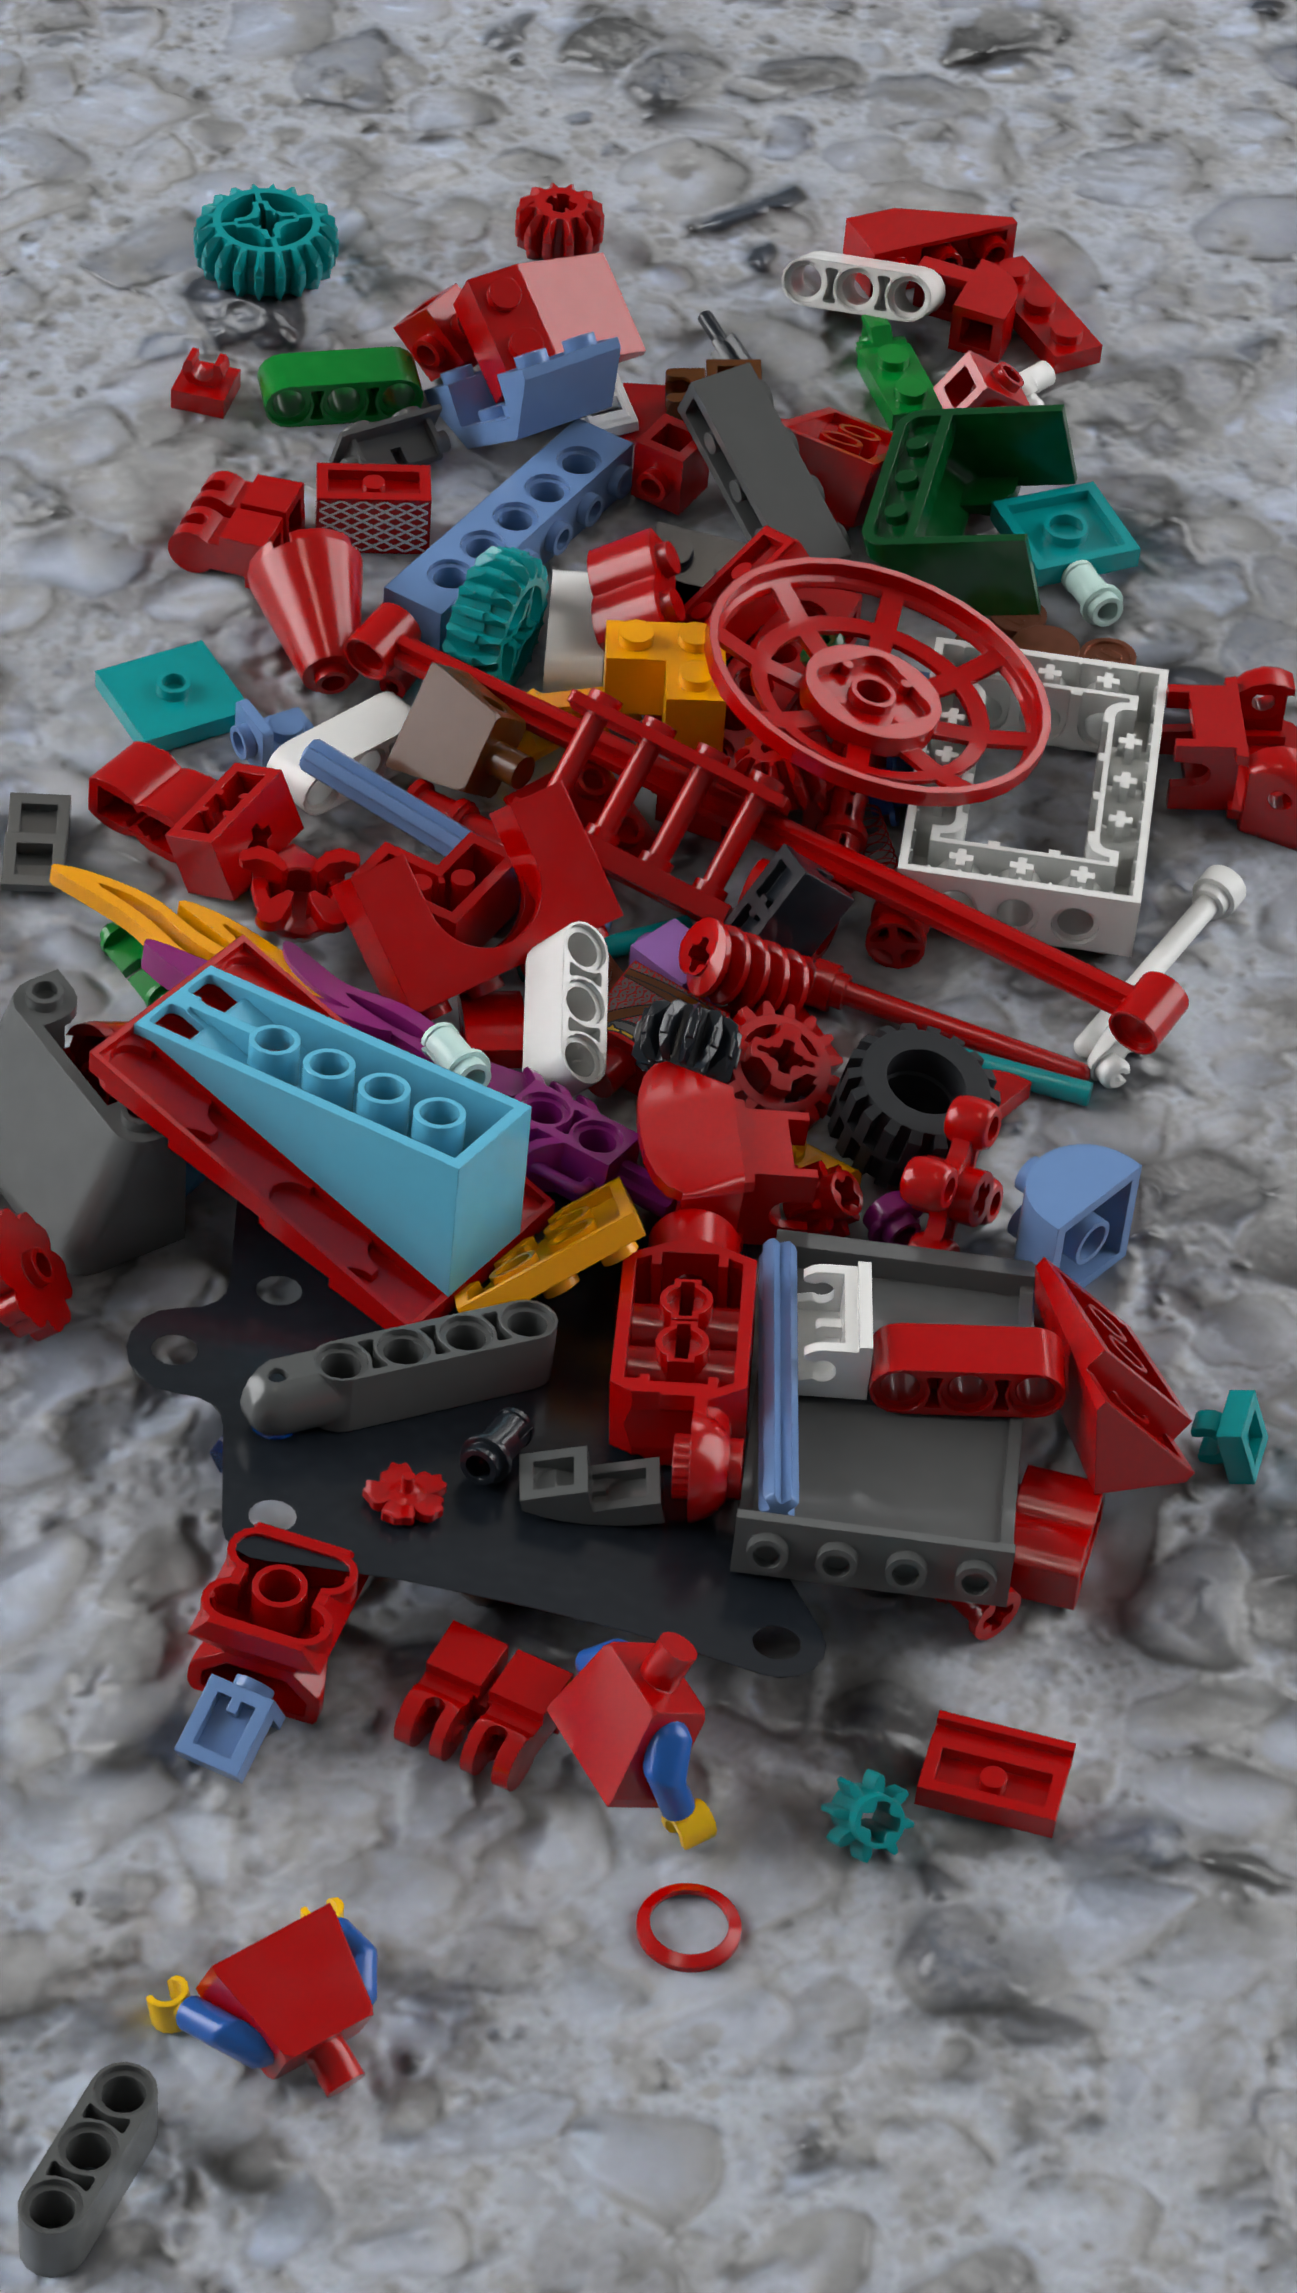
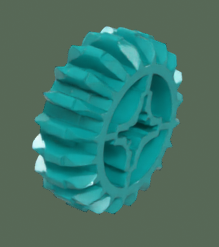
[193,184,339,301]
[442,546,550,686]

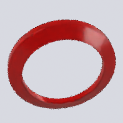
[636,1883,742,1973]

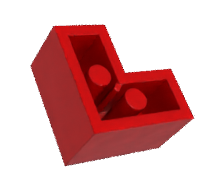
[351,832,520,947]

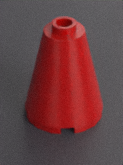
[247,528,363,694]

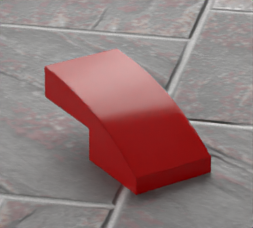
[457,991,524,1068]

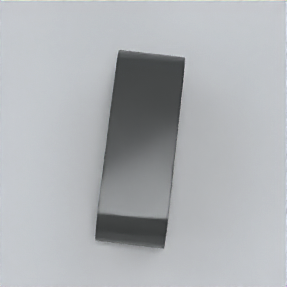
[17,2062,158,2278]

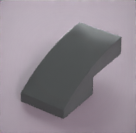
[1,792,72,893]
[519,1445,665,1526]

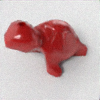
[239,843,361,944]

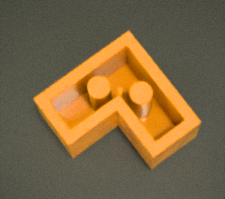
[603,619,726,752]

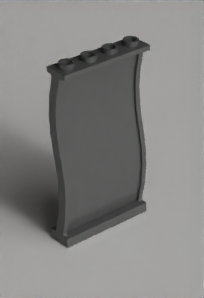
[730,1229,1036,1608]

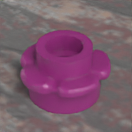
[862,1191,923,1245]

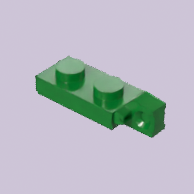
[856,315,943,431]

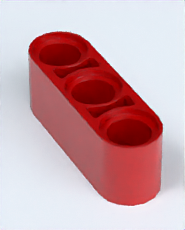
[869,1323,1066,1418]

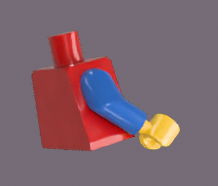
[547,1632,717,1850]
[146,1897,378,2098]

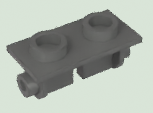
[329,404,451,465]

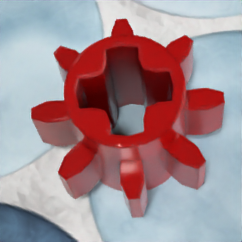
[783,1160,863,1237]

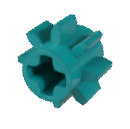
[820,1769,915,1863]

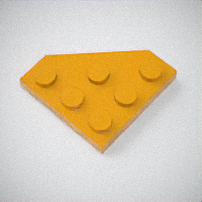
[454,1176,646,1313]

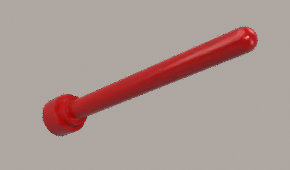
[804,958,1091,1081]

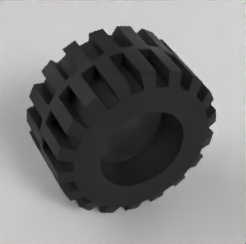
[827,1023,1001,1191]

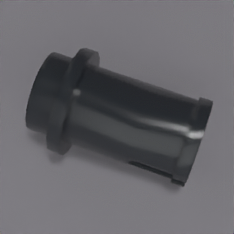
[460,1407,535,1486]

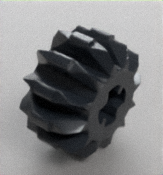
[631,999,742,1083]

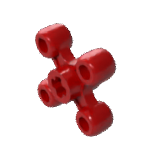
[900,1095,1003,1252]

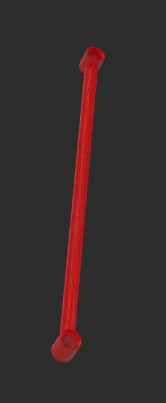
[344,602,1189,1055]

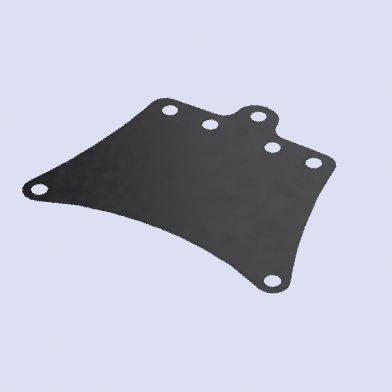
[126,1150,826,1678]

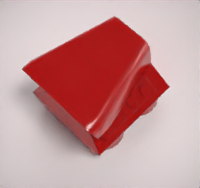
[187,1522,369,1725]

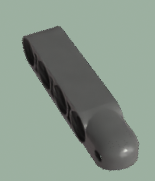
[240,1300,558,1436]

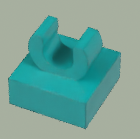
[1190,1390,1269,1484]

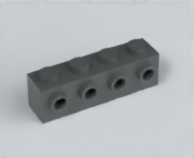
[677,362,853,560]

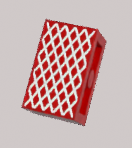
[315,463,432,554]

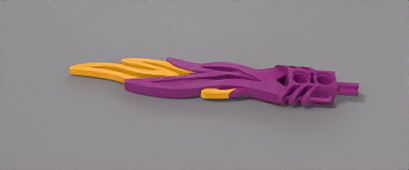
[49,864,677,1218]

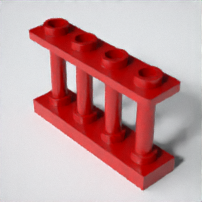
[512,688,792,923]

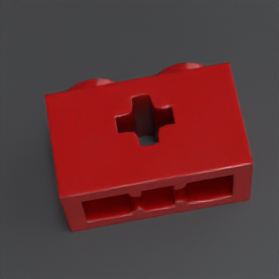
[165,762,304,901]

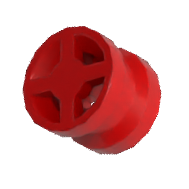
[865,900,930,969]

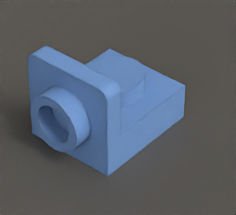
[230,699,314,767]
[174,1674,286,1784]

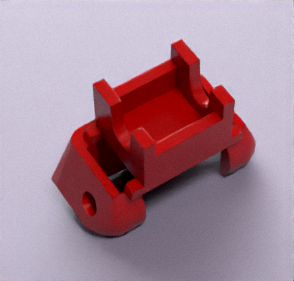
[1159,666,1297,851]
[636,1061,819,1252]

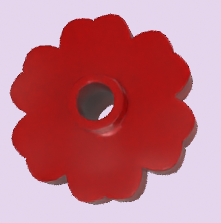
[0,1208,73,1342]

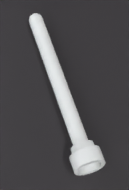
[1074,865,1246,1058]

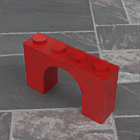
[331,780,624,1021]

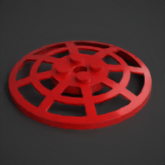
[704,557,1051,807]

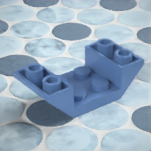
[424,331,621,449]

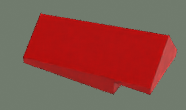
[1034,1257,1195,1494]

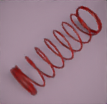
[863,804,898,870]

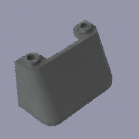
[0,969,186,1276]

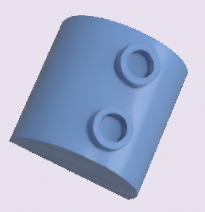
[1007,1144,1142,1313]

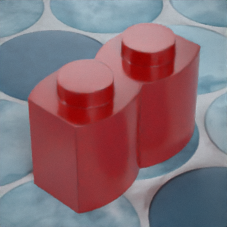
[587,527,686,652]
[88,741,217,863]
[1010,1464,1106,1611]

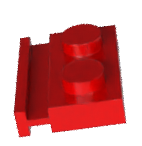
[914,1710,1076,1838]

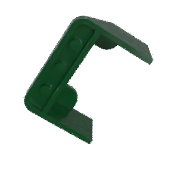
[862,404,1078,616]

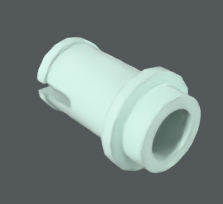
[1061,560,1123,627]
[421,1022,491,1087]

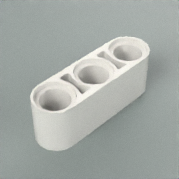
[781,251,946,322]
[542,569,604,693]
[267,691,411,816]
[522,921,609,1097]

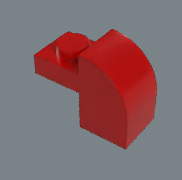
[912,256,1018,363]

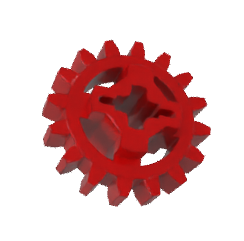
[726,1001,843,1131]

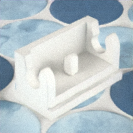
[797,1261,873,1400]

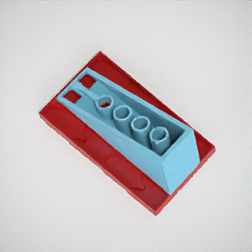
[89,934,555,1329]

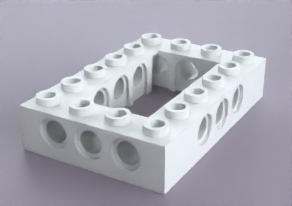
[897,637,1169,957]

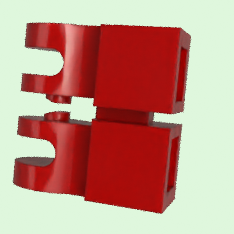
[168,471,305,589]
[394,1620,574,1792]

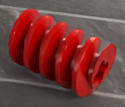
[678,917,816,1018]

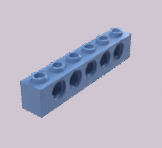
[383,418,634,652]

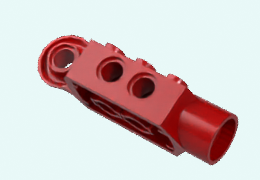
[609,1208,757,1524]

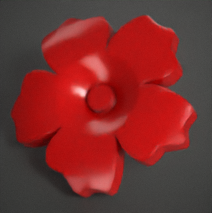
[362,1462,447,1526]

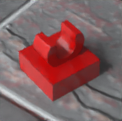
[171,347,241,419]

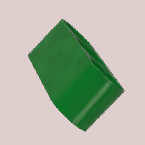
[257,346,424,427]

